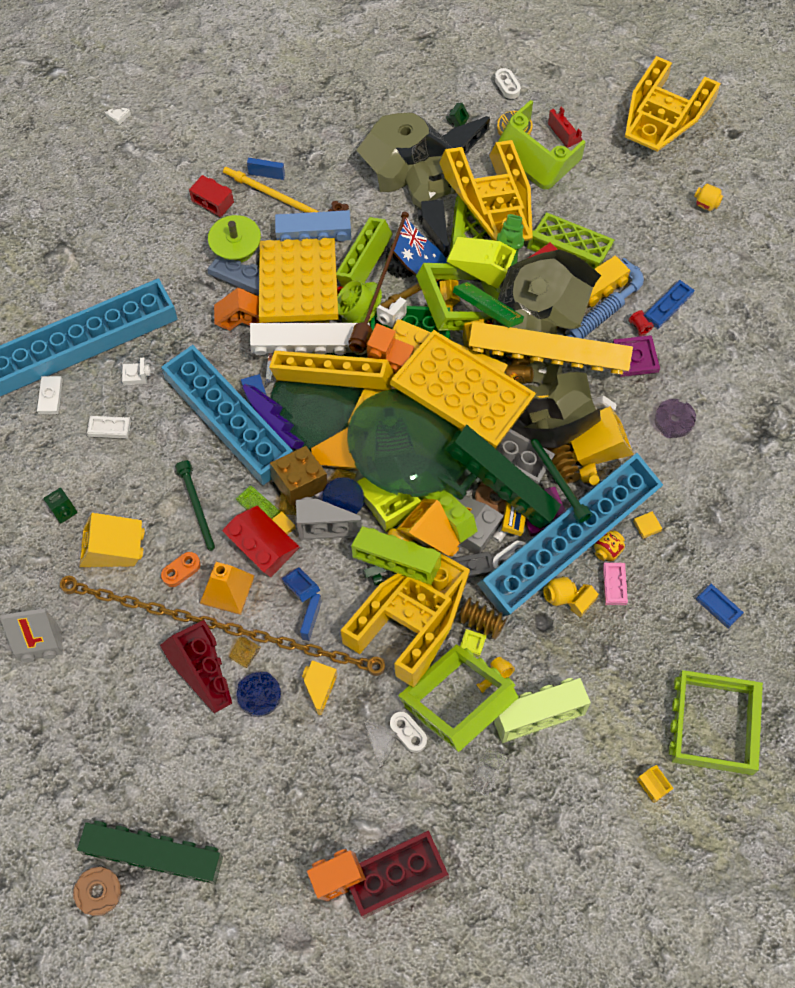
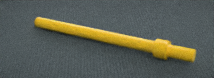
[223,167,319,213]

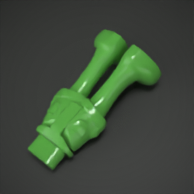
[497,214,525,266]

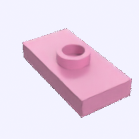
[603,563,628,605]

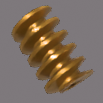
[545,445,581,484]
[459,597,507,639]

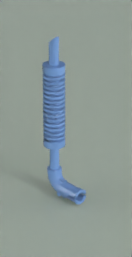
[565,258,644,339]

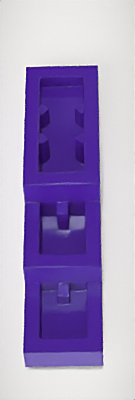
[243,384,305,449]

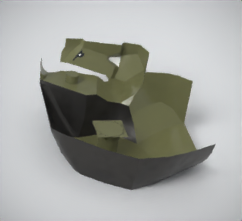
[511,362,601,448]

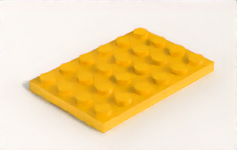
[259,238,338,323]
[390,330,536,449]

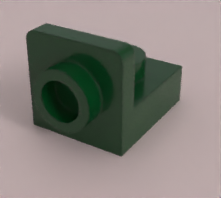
[43,487,78,524]

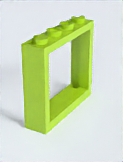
[416,263,501,330]
[398,644,519,752]
[669,670,763,775]

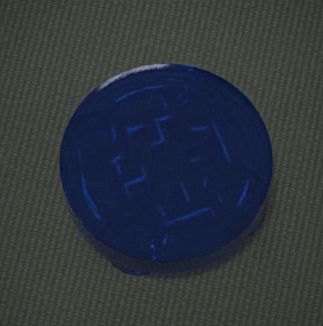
[322,477,364,514]
[237,672,281,717]

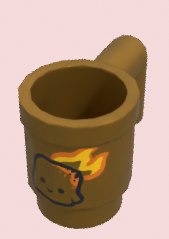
[506,357,534,384]

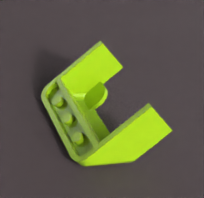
[498,100,586,190]

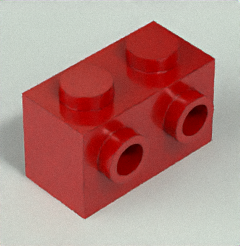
[189,175,234,217]

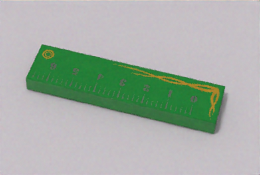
[453,282,524,328]

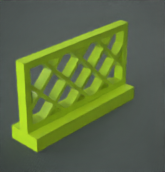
[449,194,493,254]
[527,212,615,269]

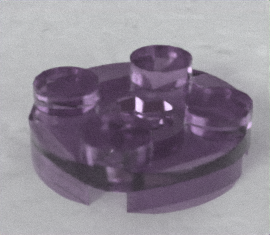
[655,399,696,438]

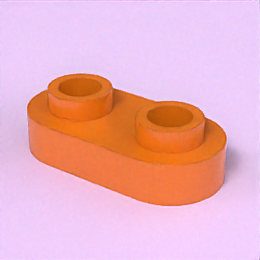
[161,552,201,587]

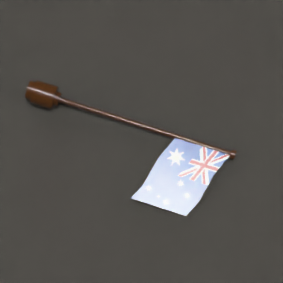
[348,212,447,353]

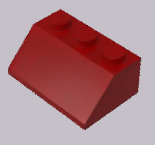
[222,505,300,577]

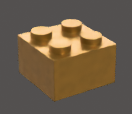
[270,446,328,506]

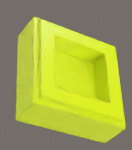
[460,629,486,657]

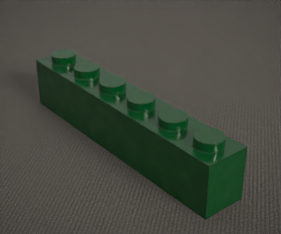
[445,424,561,529]
[77,820,223,885]

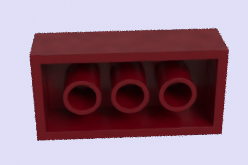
[349,830,450,919]

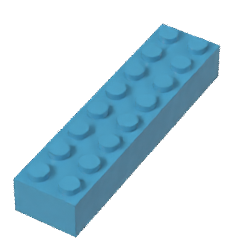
[161,345,293,486]

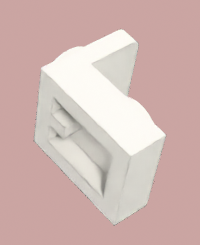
[377,297,407,328]
[122,358,151,385]

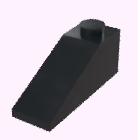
[442,116,490,154]
[418,200,449,257]

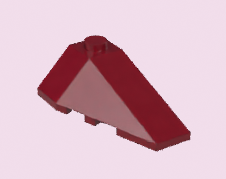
[160,620,232,714]

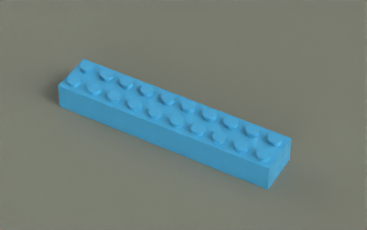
[0,278,178,396]
[477,453,663,617]

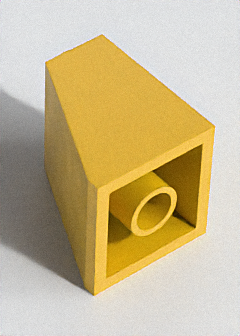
[569,406,634,467]
[79,513,145,567]

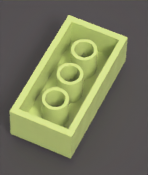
[494,678,591,743]

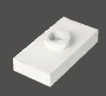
[37,376,63,414]
[87,416,131,439]

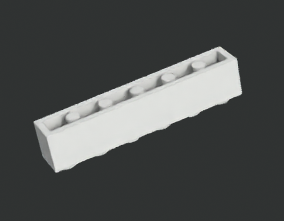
[250,323,370,355]

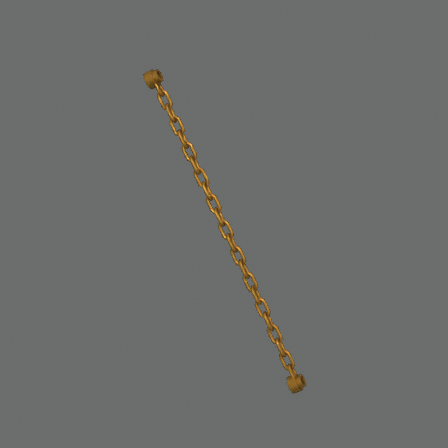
[60,575,385,676]

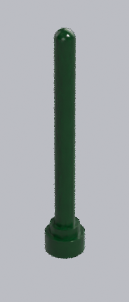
[531,439,593,523]
[175,460,215,551]

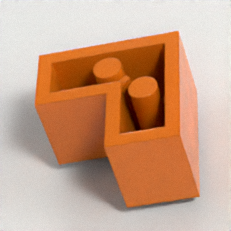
[214,288,259,331]
[367,324,414,374]
[307,849,366,901]

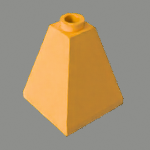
[311,426,369,472]
[396,499,460,557]
[200,562,255,615]

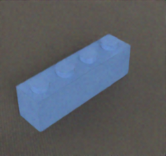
[275,210,352,242]

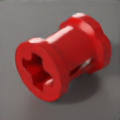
[628,310,654,336]

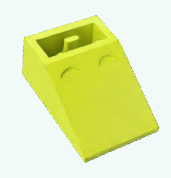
[446,237,517,289]
[353,470,421,532]

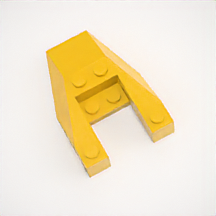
[625,56,721,152]
[439,140,533,241]
[341,551,470,688]

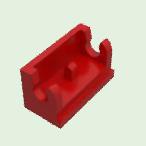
[548,106,582,148]

